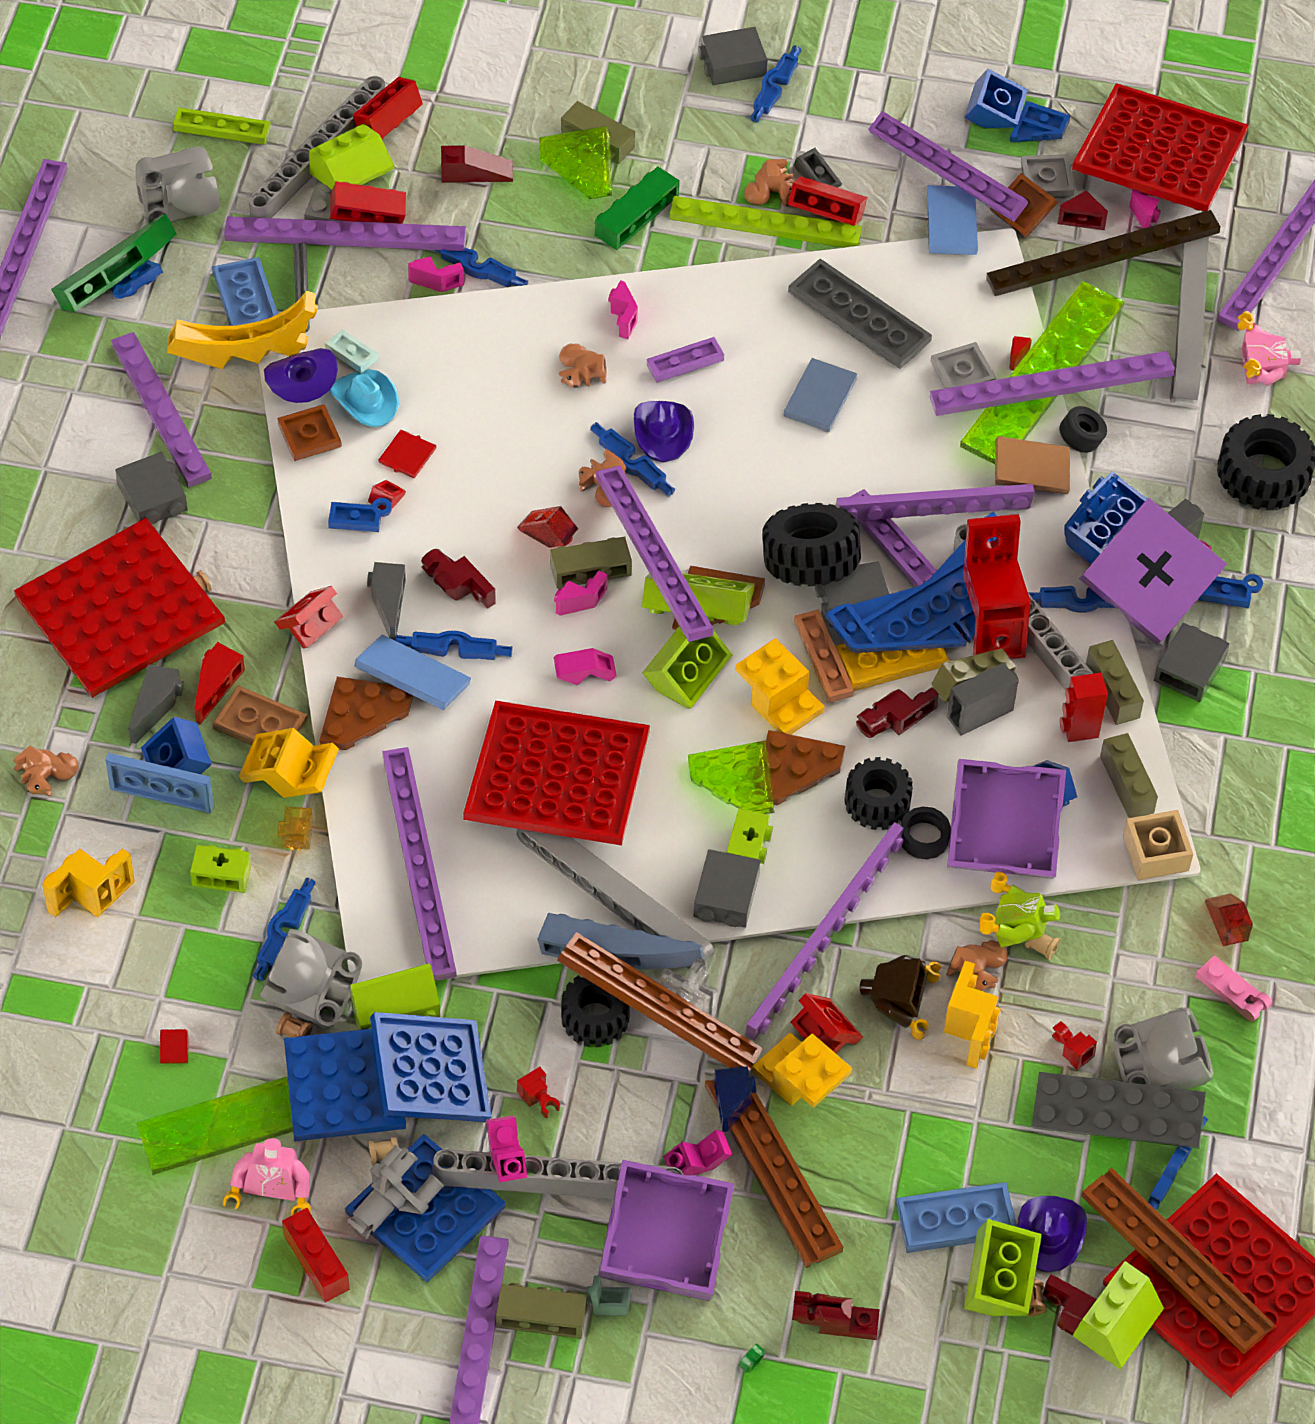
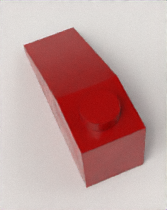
[194,642,245,725]

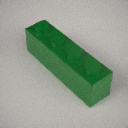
[595,166,680,250]

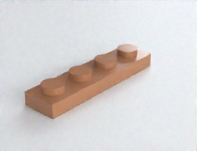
[794,609,854,703]

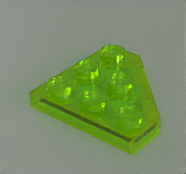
[539,126,612,199]
[688,740,775,814]

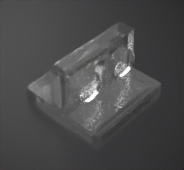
[659,957,714,1016]

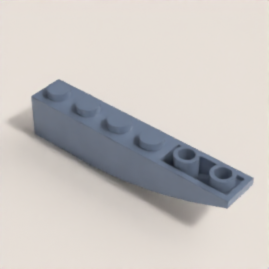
[537,913,705,969]

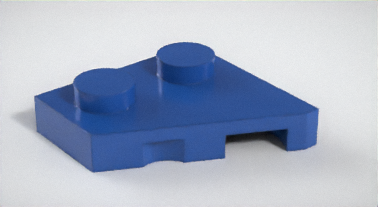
[1010,101,1071,142]

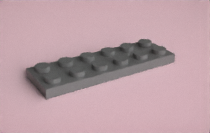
[788,258,932,369]
[1032,1072,1206,1149]

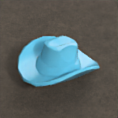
[329,369,399,427]

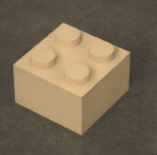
[1123,810,1193,880]

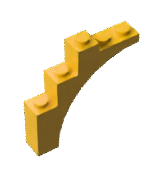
[167,291,318,369]

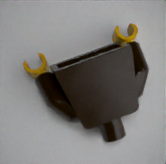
[860,955,941,1040]

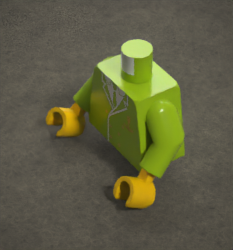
[979,872,1060,947]

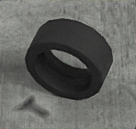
[901,806,951,859]

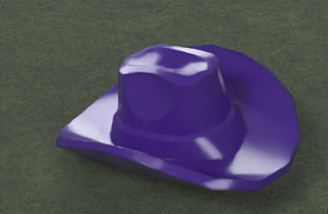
[264,348,338,403]
[634,401,694,462]
[1017,1196,1087,1272]

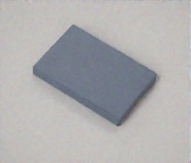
[784,358,858,432]

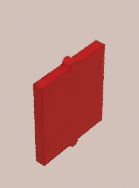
[378,429,436,479]

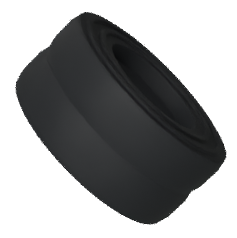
[1059,406,1107,453]

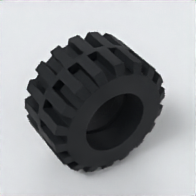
[844,757,913,830]
[561,975,630,1047]

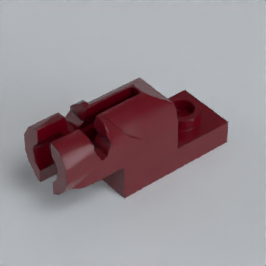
[421,549,496,609]
[856,687,939,738]
[1042,1274,1097,1335]
[792,1291,880,1340]

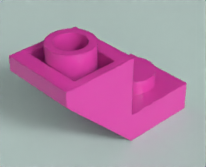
[1129,189,1161,229]
[408,256,464,292]
[608,280,638,339]
[554,571,608,616]
[553,648,617,685]
[486,1115,527,1182]
[663,1130,732,1175]

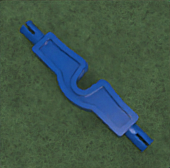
[750,45,802,123]
[435,248,528,287]
[590,422,675,497]
[1028,586,1116,613]
[396,630,513,660]
[253,877,316,981]
[1148,1116,1208,1210]

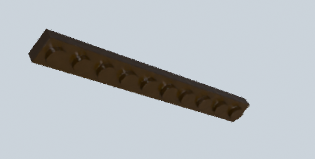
[986,210,1221,296]

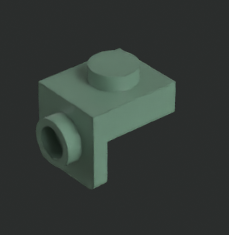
[587,1275,631,1316]

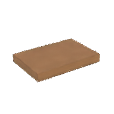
[995,436,1070,494]
[212,685,307,745]

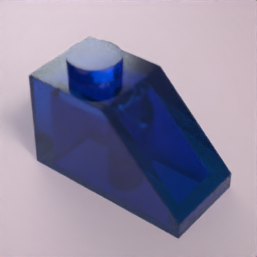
[714,1066,756,1132]

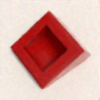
[1009,336,1032,371]
[368,480,406,510]
[160,1029,189,1064]

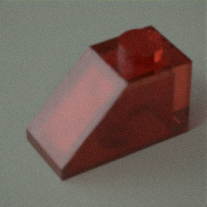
[517,506,578,548]
[1205,893,1253,946]

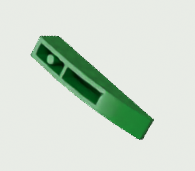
[51,213,176,312]

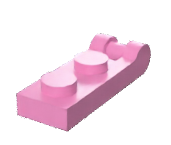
[1195,955,1272,1022]

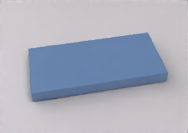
[927,185,978,255]
[212,257,278,326]
[354,635,471,710]
[105,753,214,813]
[896,1182,1017,1253]

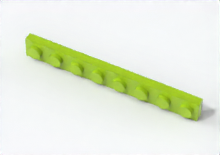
[669,196,862,248]

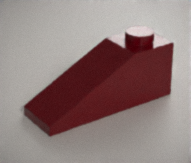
[441,145,513,183]

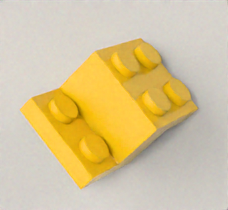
[735,638,825,734]
[238,728,339,798]
[42,848,135,918]
[944,961,1001,1069]
[752,1032,853,1108]

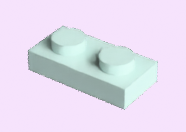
[325,330,378,373]

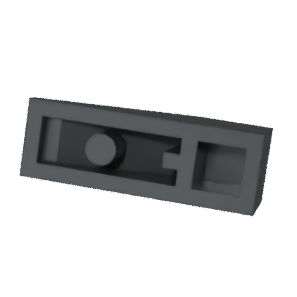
[367,562,406,641]
[128,664,184,744]

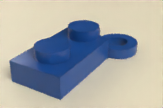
[111,260,163,299]
[328,498,392,532]
[1198,574,1263,608]

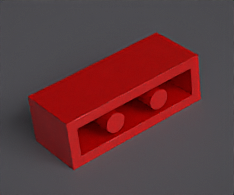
[353,77,423,140]
[788,176,868,226]
[330,181,406,224]
[1060,672,1108,742]
[282,1208,350,1303]

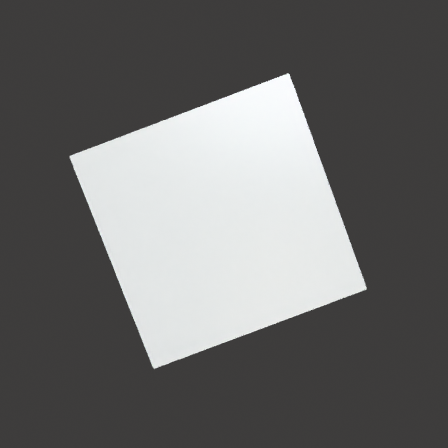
[258,228,1200,983]

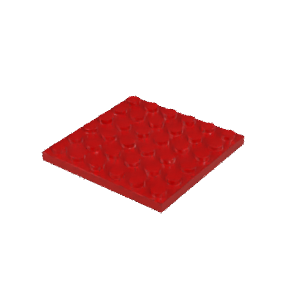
[1072,83,1249,212]
[14,518,226,698]
[463,700,650,846]
[1102,1173,1315,1398]

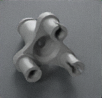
[346,1145,444,1240]

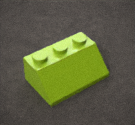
[309,124,395,189]
[642,626,733,709]
[350,963,441,1030]
[964,1219,1042,1316]
[1072,1261,1164,1370]

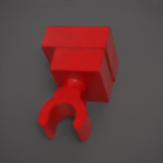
[1052,1021,1097,1070]
[517,1067,560,1118]

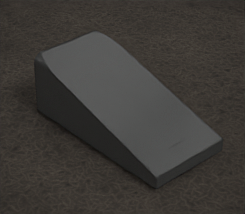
[793,148,842,188]

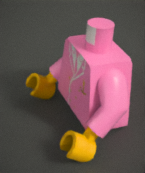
[1237,311,1301,386]
[223,1138,311,1216]

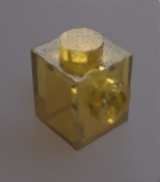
[278,806,313,850]

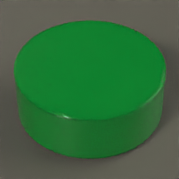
[739,1344,766,1372]

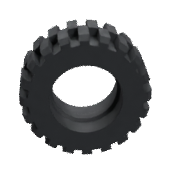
[1217,414,1315,510]
[762,503,861,587]

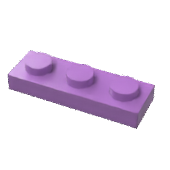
[647,337,724,383]

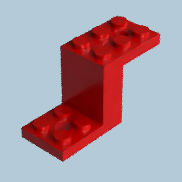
[963,514,1031,659]

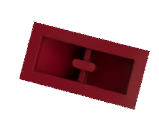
[1057,190,1108,230]

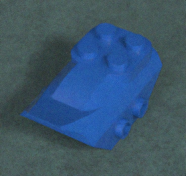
[1064,471,1147,564]

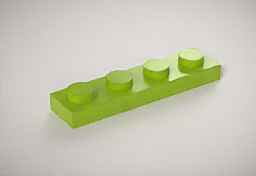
[173,107,271,145]

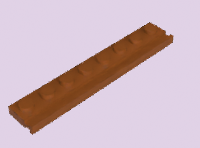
[557,932,764,1077]
[705,1070,844,1268]
[1081,1167,1275,1354]

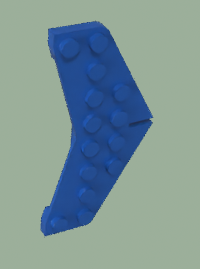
[825,512,997,653]

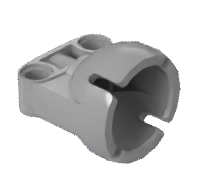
[136,146,219,223]
[259,929,362,1030]
[1113,1007,1213,1089]

